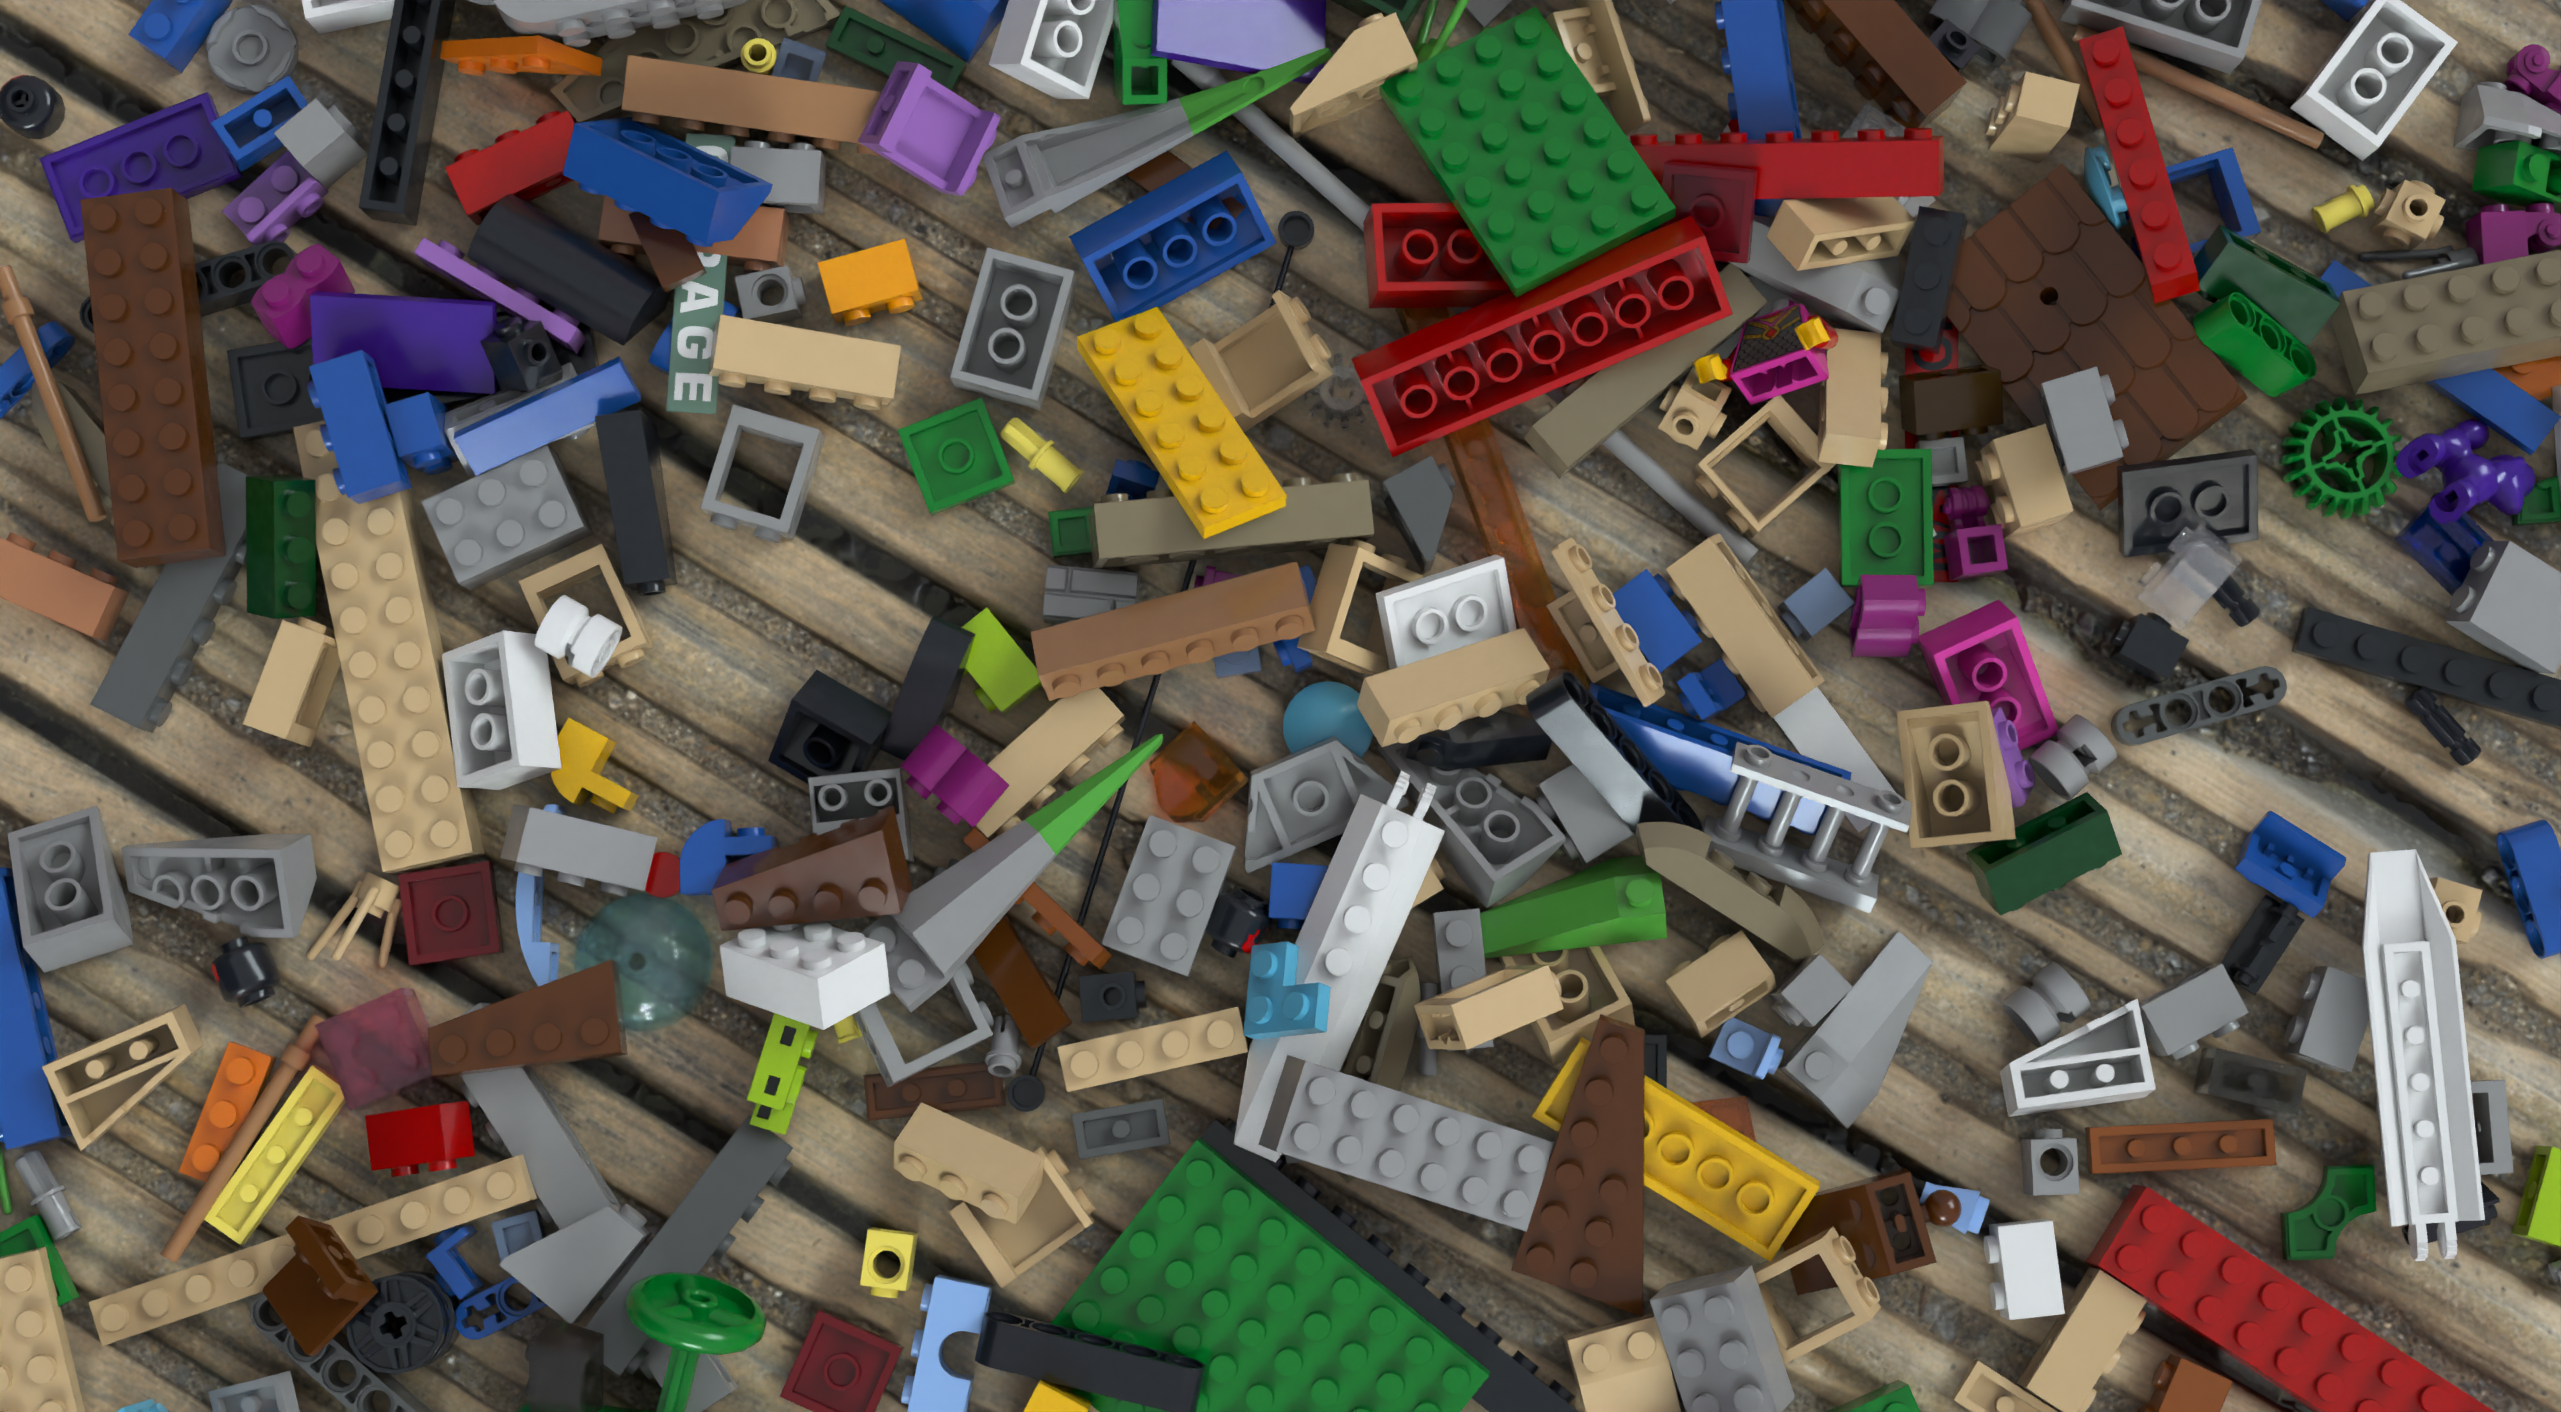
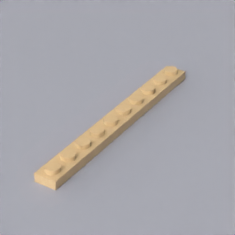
[89,1154,537,1346]

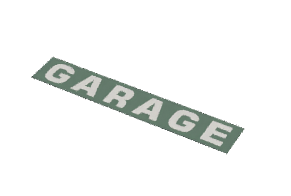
[666,133,736,414]

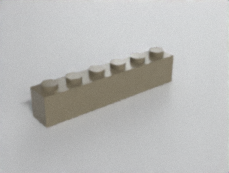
[1524,263,1768,479]

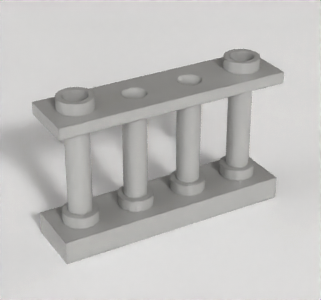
[1702,742,1912,914]

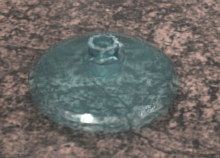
[574,894,713,1031]

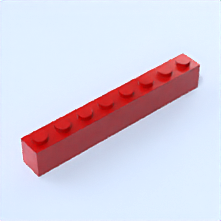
[1630,128,1944,199]

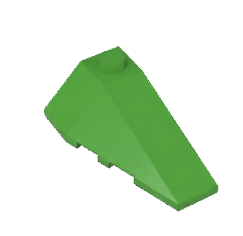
[1480,855,1667,958]

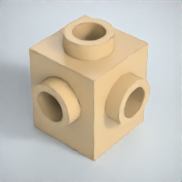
[2369,179,2446,250]
[1658,367,1732,450]
[2429,877,2483,944]

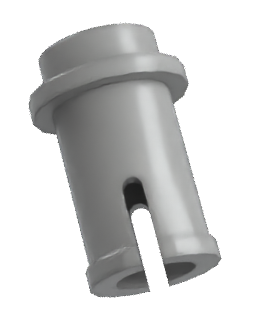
[985,1015,1022,1077]

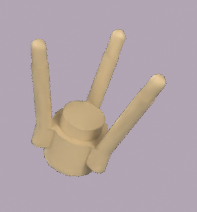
[306,872,402,968]

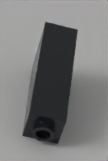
[595,409,677,596]

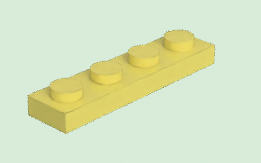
[204,1065,354,1245]

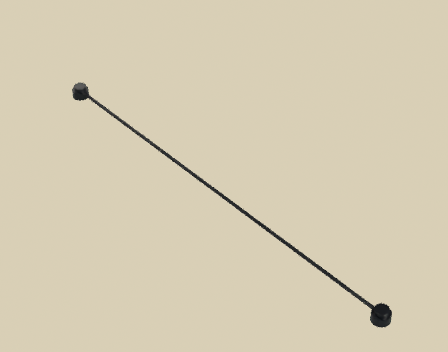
[1008,211,1314,1112]

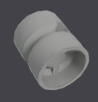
[2028,714,2117,801]
[2002,961,2091,1048]

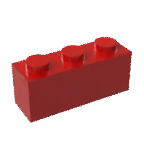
[445,110,577,226]

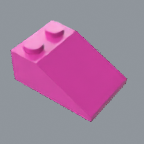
[1918,600,2059,751]

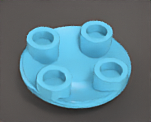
[2084,145,2127,232]
[1283,681,1373,758]

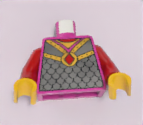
[1693,299,1838,405]

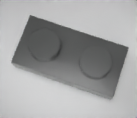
[1072,1098,1171,1160]

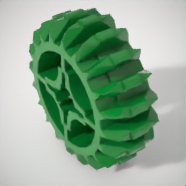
[2279,397,2403,520]

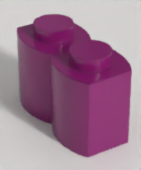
[251,244,355,349]
[1849,575,1926,657]
[900,724,1010,828]

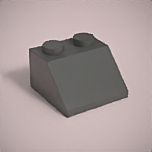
[1380,456,1456,574]

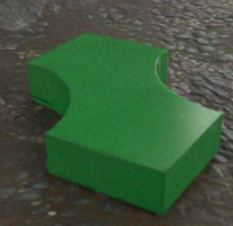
[2280,1164,2377,1260]

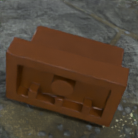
[263,1215,378,1356]

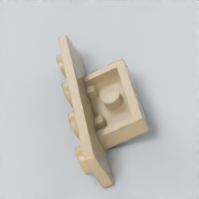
[1545,0,1651,136]
[1546,537,1665,707]

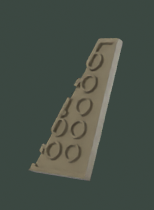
[550,0,841,123]

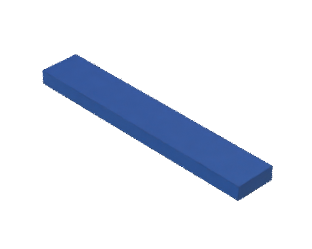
[2320,259,2561,456]

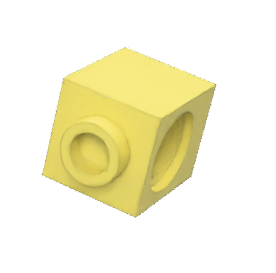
[860,1227,918,1298]

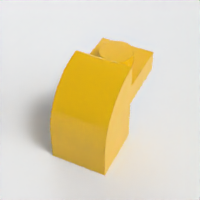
[550,717,639,814]

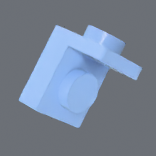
[1707,1017,1784,1080]

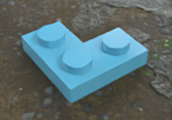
[1243,941,1331,1040]

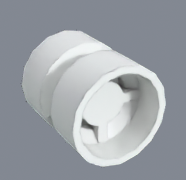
[535,595,622,678]

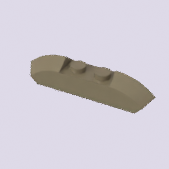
[32,381,114,526]
[1636,822,1824,960]
[1336,956,1421,1183]

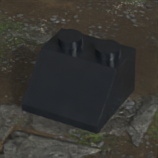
[768,670,892,784]

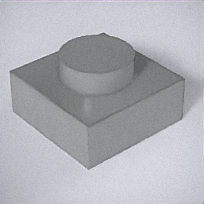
[1915,437,1969,487]

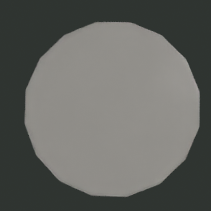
[206,5,298,94]

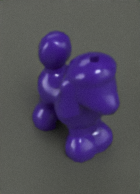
[2396,419,2535,524]

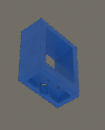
[2124,147,2261,262]

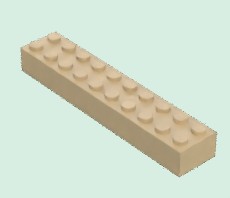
[293,420,485,875]

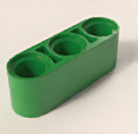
[2193,292,2317,397]

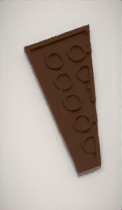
[1511,1014,1645,1316]

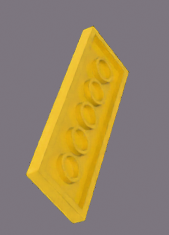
[1077,307,1287,539]
[1532,1037,1820,1262]

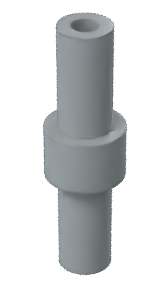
[1415,983,1438,1075]

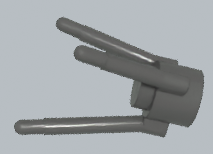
[2359,245,2480,280]

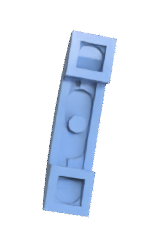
[515,804,565,987]

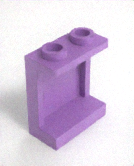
[858,61,1001,196]

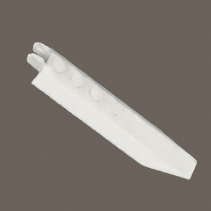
[1233,771,1445,1163]
[2362,849,2485,1261]

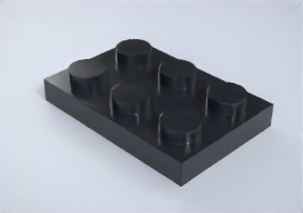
[2117,449,2258,558]

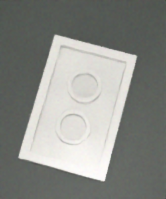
[1375,554,1517,670]

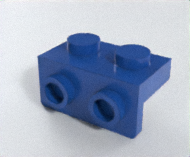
[2235,811,2346,918]

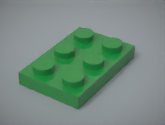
[1838,449,1934,587]

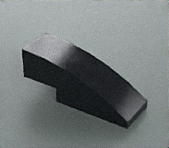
[880,615,976,761]

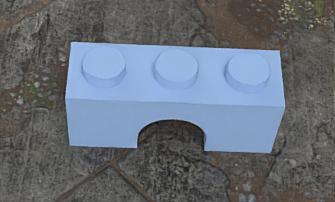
[901,1274,993,1412]

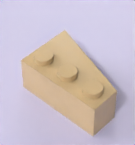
[42,1004,204,1151]

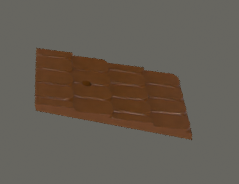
[1947,164,2248,510]

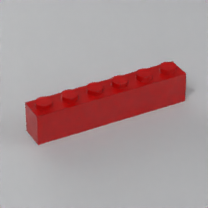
[2078,26,2200,303]

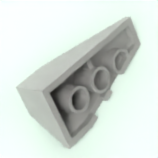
[1382,742,1566,908]

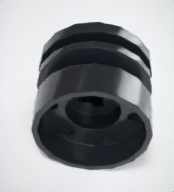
[345,1270,460,1375]

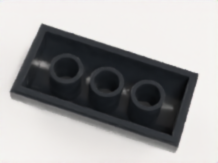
[467,194,671,346]

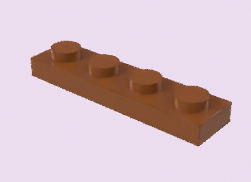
[962,827,1113,969]
[2085,1118,2277,1174]

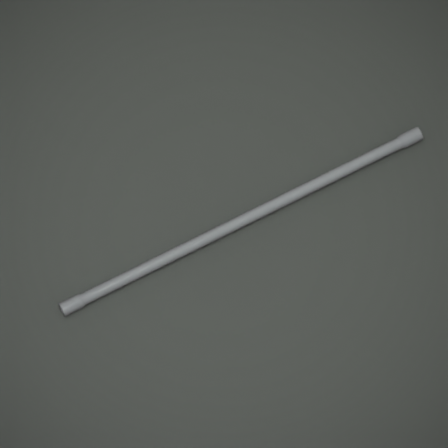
[1172,60,1758,567]

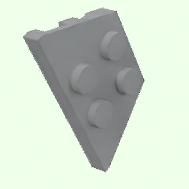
[1243,736,1409,874]

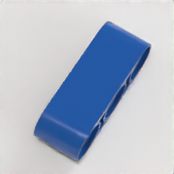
[2496,819,2561,959]

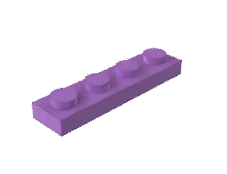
[414,238,586,354]

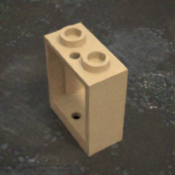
[1692,395,1836,538]
[1297,539,1423,676]
[518,544,654,687]
[242,617,341,747]
[1414,965,1564,1050]
[1753,1226,1881,1364]

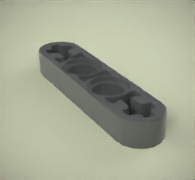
[2111,666,2287,746]

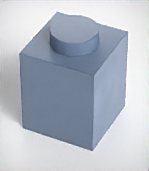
[1777,568,1854,642]

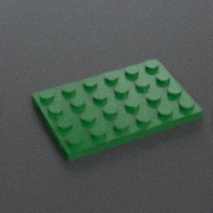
[1379,6,1676,298]

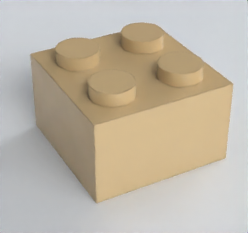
[1973,424,2074,539]

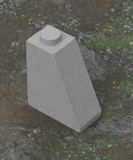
[499,1204,652,1325]

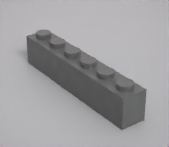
[90,461,249,733]
[573,1115,793,1379]

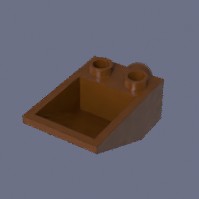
[1782,1168,1962,1295]

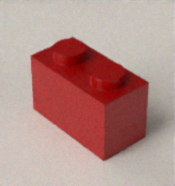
[365,1101,475,1177]

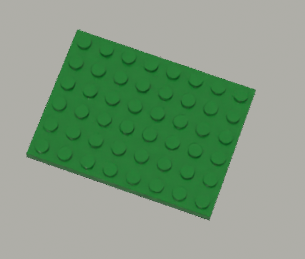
[1050,1137,1491,1412]

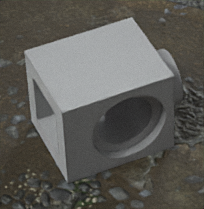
[735,265,807,324]
[2021,1129,2080,1196]

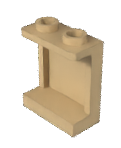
[1189,290,1334,432]
[949,1146,1096,1288]

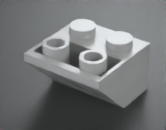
[808,768,914,863]

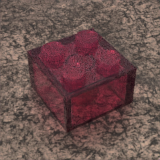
[315,988,438,1110]

